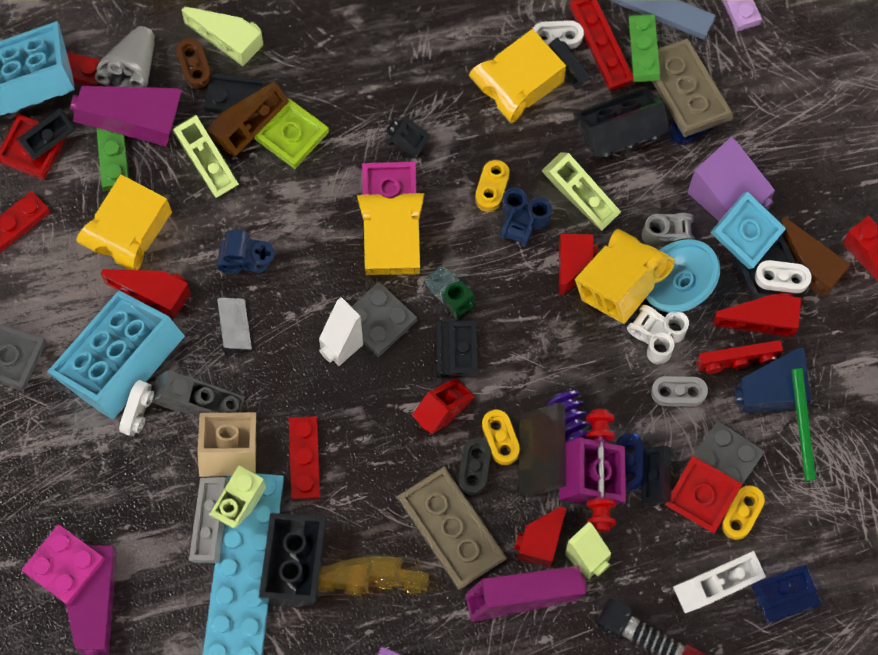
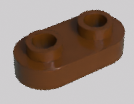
[176,38,211,88]

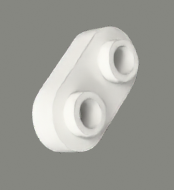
[533,21,584,49]
[755,260,811,293]
[119,380,154,437]

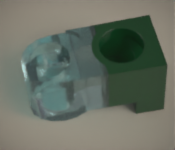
[425,266,476,321]

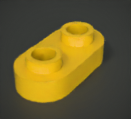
[475,160,509,212]
[482,410,520,465]
[722,486,764,540]

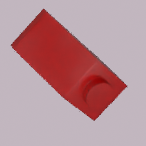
[842,216,878,282]
[559,234,598,294]
[412,378,475,434]
[514,507,566,569]

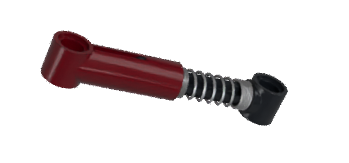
[595,598,707,655]

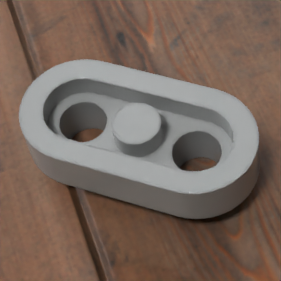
[651,376,708,406]

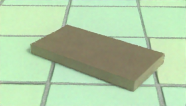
[652,38,733,137]
[397,466,507,591]

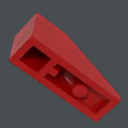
[100,269,191,320]
[712,293,801,338]

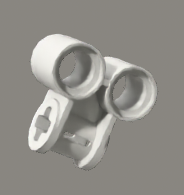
[627,305,689,365]

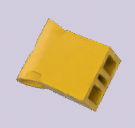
[469,29,566,123]
[76,174,172,270]
[357,193,424,276]
[575,229,675,324]

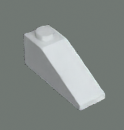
[319,297,363,366]
[673,551,766,613]

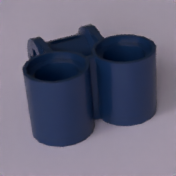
[500,187,552,247]
[217,230,275,274]

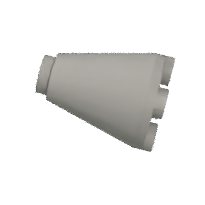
[95,26,155,87]

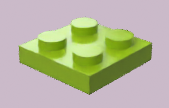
[254,98,329,169]

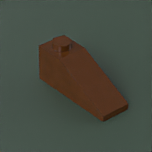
[205,82,289,156]
[780,217,850,298]

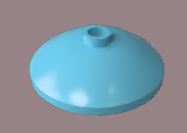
[646,239,720,313]

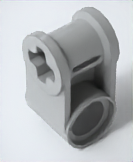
[641,213,695,247]

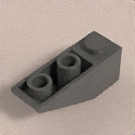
[151,370,245,416]

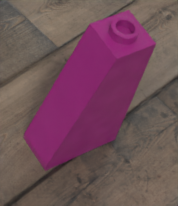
[70,86,182,147]
[66,545,117,655]
[465,566,586,622]

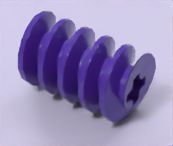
[547,390,590,444]

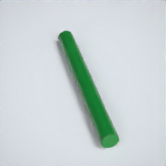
[791,368,816,481]

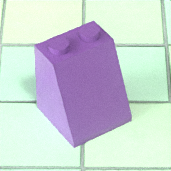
[688,137,775,221]

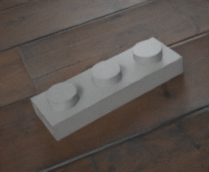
[189,477,230,563]

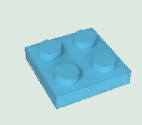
[710,191,786,269]

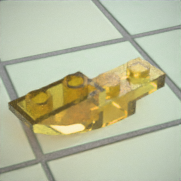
[318,556,429,596]

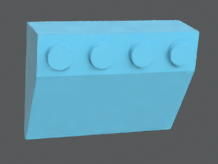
[0,21,74,116]
[47,290,185,420]

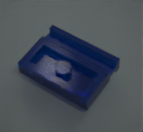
[751,565,822,624]

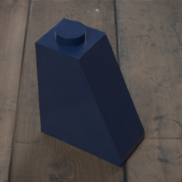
[734,348,811,413]

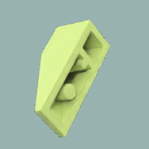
[182,7,263,66]
[172,115,238,198]
[542,153,621,230]

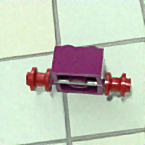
[559,409,626,532]

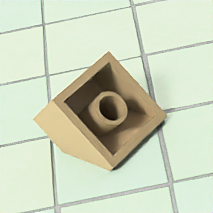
[198,412,256,477]

